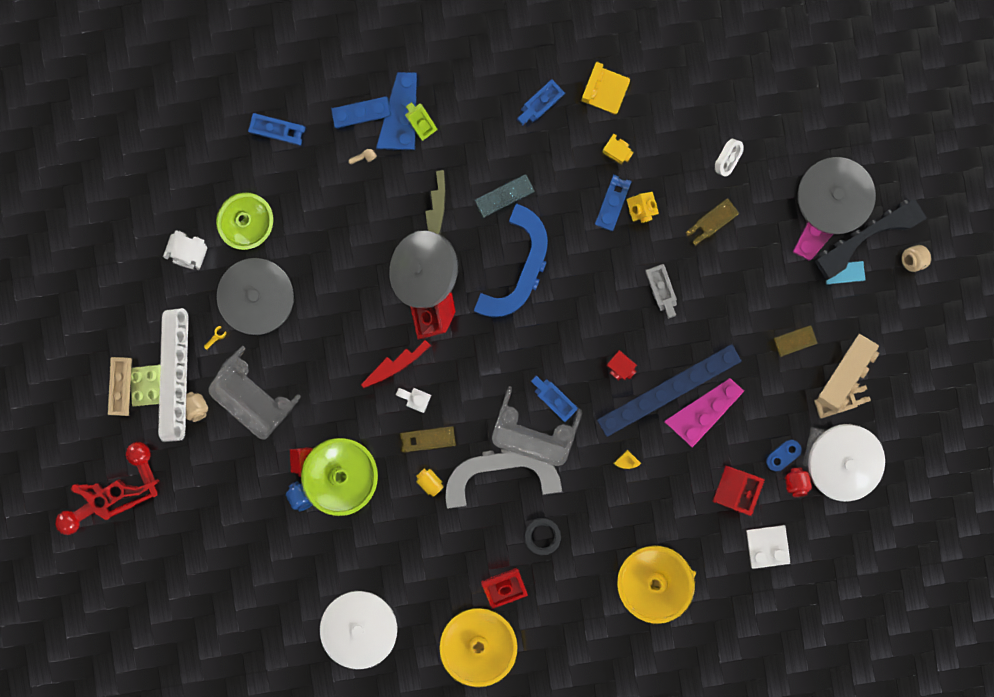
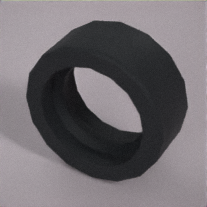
[524,518,561,555]

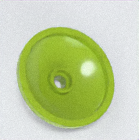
[216,192,273,250]

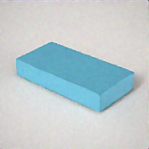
[826,261,865,284]

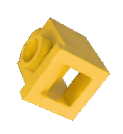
[603,134,634,164]

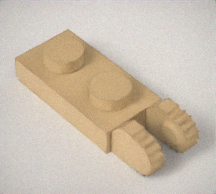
[814,385,871,418]

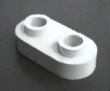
[715,139,743,176]

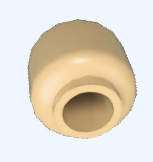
[902,245,931,272]
[185,392,208,422]

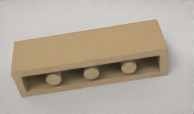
[817,334,879,413]

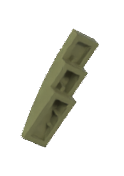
[426,170,445,234]

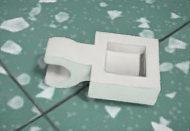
[396,388,431,413]

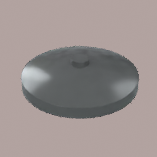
[798,157,876,234]
[389,231,458,308]
[217,258,294,335]

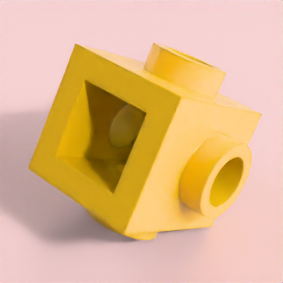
[627,192,659,223]

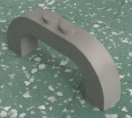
[446,448,562,508]

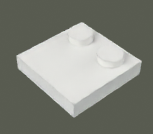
[746,525,790,569]

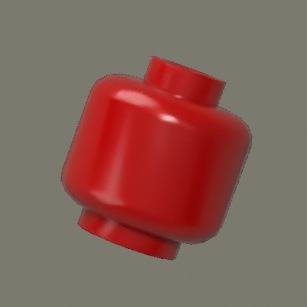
[785,468,812,497]

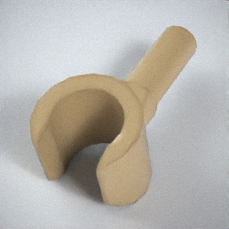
[349,149,376,164]

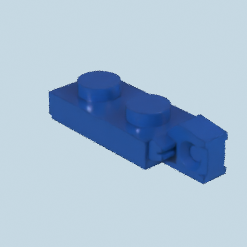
[517,80,565,126]
[531,376,578,422]

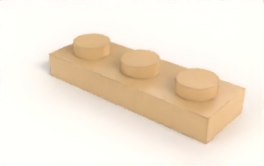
[108,357,132,416]

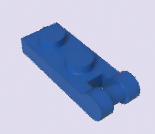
[248,113,305,146]
[595,175,631,232]

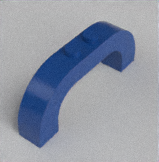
[474,204,548,317]

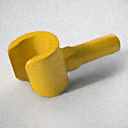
[204,326,226,350]

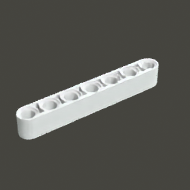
[159,308,188,441]

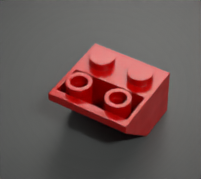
[713,466,765,516]

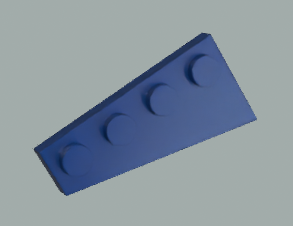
[376,72,417,150]

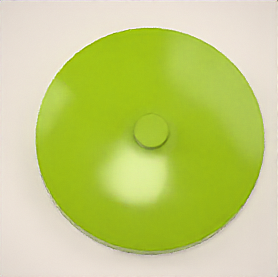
[301,438,378,516]

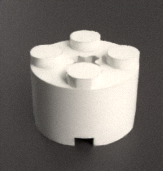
[163,231,207,270]

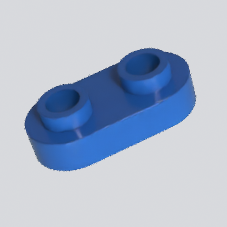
[766,440,801,471]

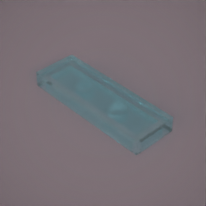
[475,174,534,218]

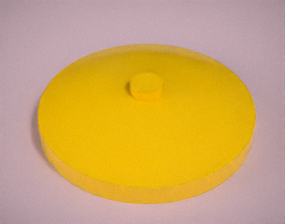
[618,546,695,623]
[440,608,517,687]

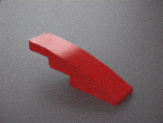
[361,340,431,388]

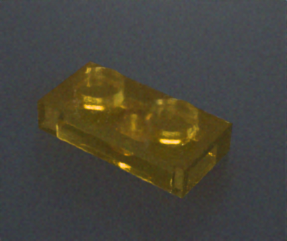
[774,326,817,356]

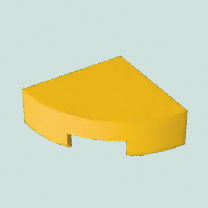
[614,450,641,469]

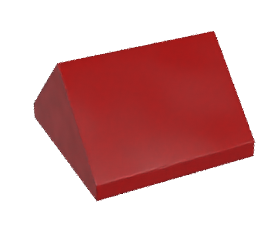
[481,567,528,609]

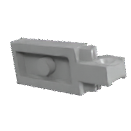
[646,264,677,319]

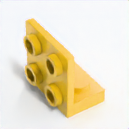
[581,62,630,114]

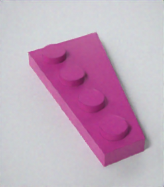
[793,223,833,261]
[664,378,744,447]

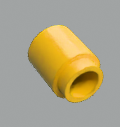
[416,468,444,497]

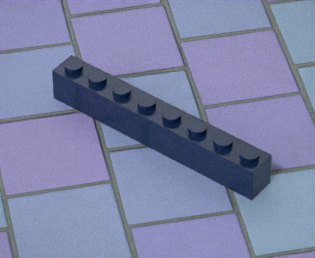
[597,345,741,437]

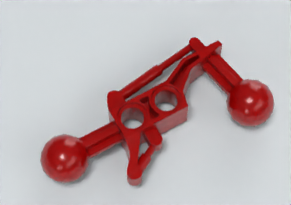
[55,442,159,535]

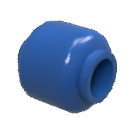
[286,481,312,512]

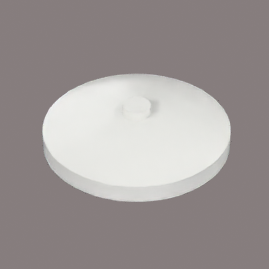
[808,424,885,501]
[320,591,397,669]

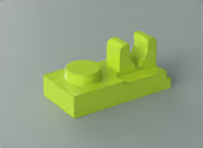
[405,102,438,141]

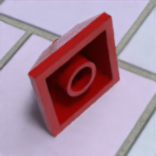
[410,293,456,340]

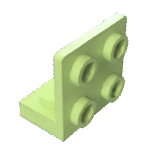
[130,365,161,406]

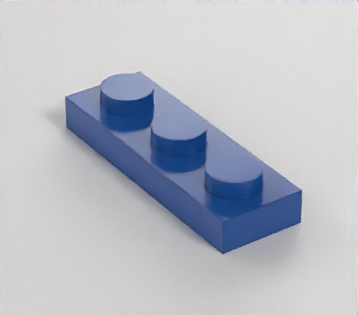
[332,97,391,128]

